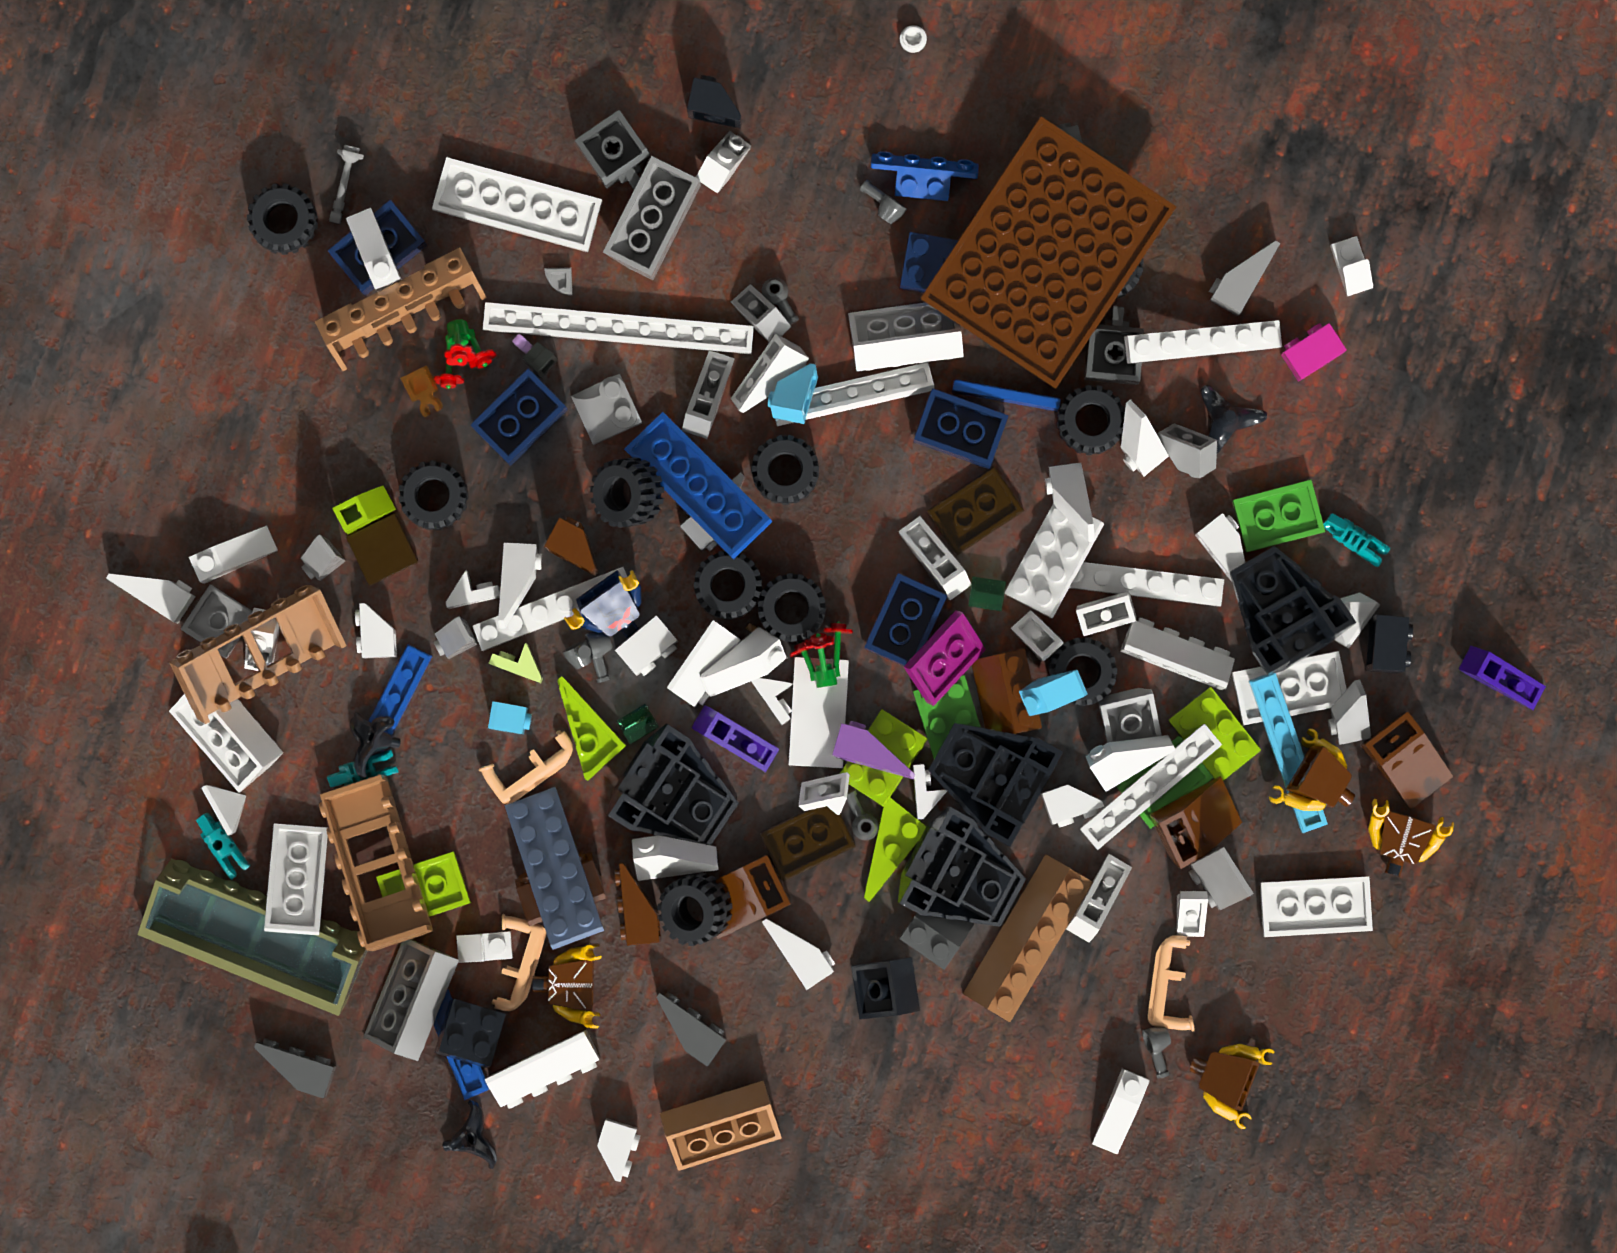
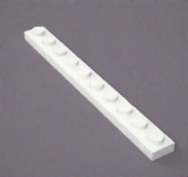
[483,302,754,354]

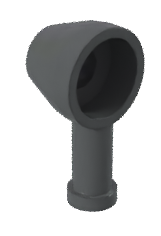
[860,179,907,224]
[762,278,799,325]
[585,632,612,683]
[562,640,592,669]
[846,790,879,840]
[1142,1027,1171,1078]

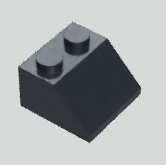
[687,75,742,129]
[851,957,920,1020]

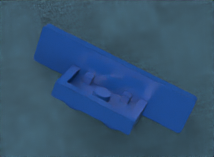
[871,152,979,201]

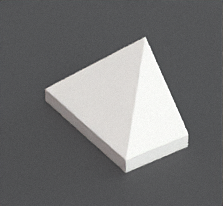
[1335,593,1380,648]
[202,785,246,835]

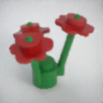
[434,319,497,389]
[790,621,853,688]

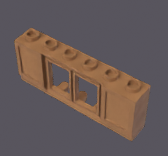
[315,248,487,371]
[169,585,346,724]
[319,775,433,951]

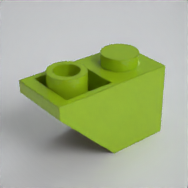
[332,486,396,535]

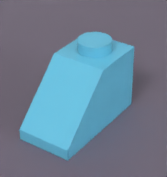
[768,364,818,424]
[1019,670,1087,716]
[488,701,532,735]

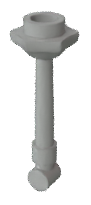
[329,145,364,224]

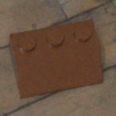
[544,516,599,577]
[972,649,1042,734]
[515,852,606,926]

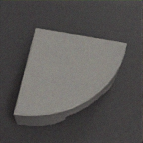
[544,268,572,295]

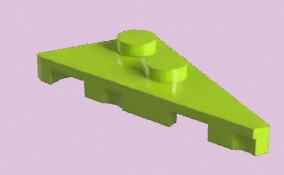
[557,676,626,781]
[864,798,926,902]

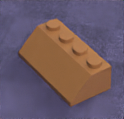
[660,1081,782,1171]

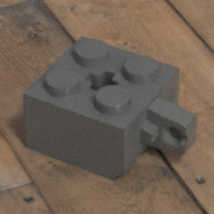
[575,110,651,190]
[1084,306,1144,385]

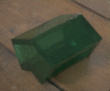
[968,576,1006,611]
[617,704,659,744]

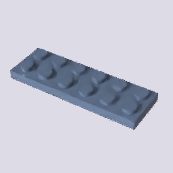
[504,787,604,949]

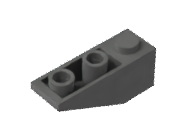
[656,991,727,1067]
[254,1038,336,1099]

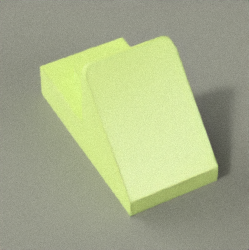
[489,643,543,683]

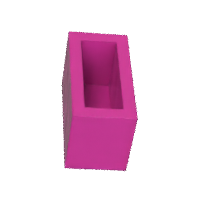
[1281,323,1347,382]

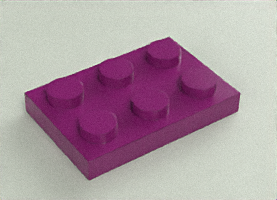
[904,610,986,706]

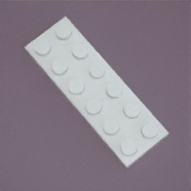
[432,157,602,252]

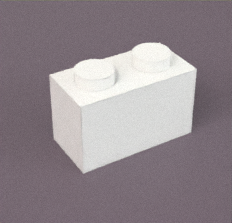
[1076,591,1137,636]
[615,615,678,676]

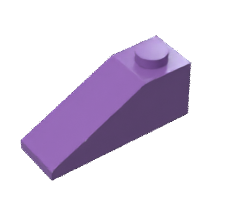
[832,721,915,779]

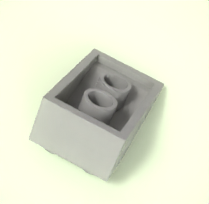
[1188,847,1254,910]

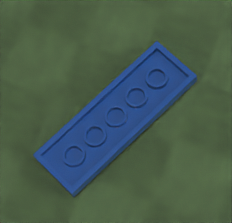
[624,412,772,559]

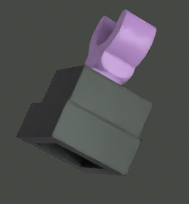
[512,334,558,378]

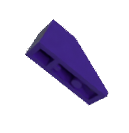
[1459,646,1546,710]
[691,705,779,772]

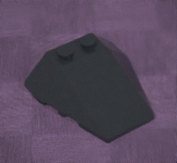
[1230,546,1356,675]
[607,723,739,846]
[928,723,1063,847]
[898,806,1026,927]

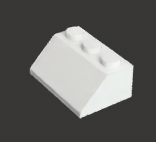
[667,620,741,707]

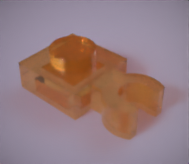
[401,365,443,417]

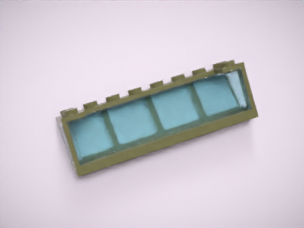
[137,859,368,1016]

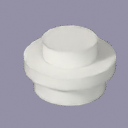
[900,25,927,53]

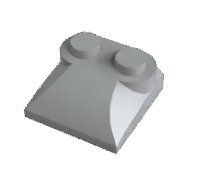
[571,374,642,445]
[1099,688,1162,743]

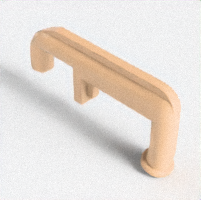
[479,730,573,805]
[492,914,546,1012]
[1148,935,1195,1031]

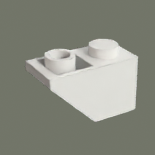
[696,131,751,193]
[355,603,397,659]
[244,608,280,671]
[1041,785,1104,828]
[597,1118,640,1182]

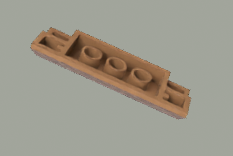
[963,854,1093,1022]

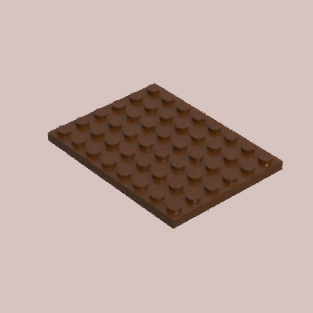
[920,116,1176,388]

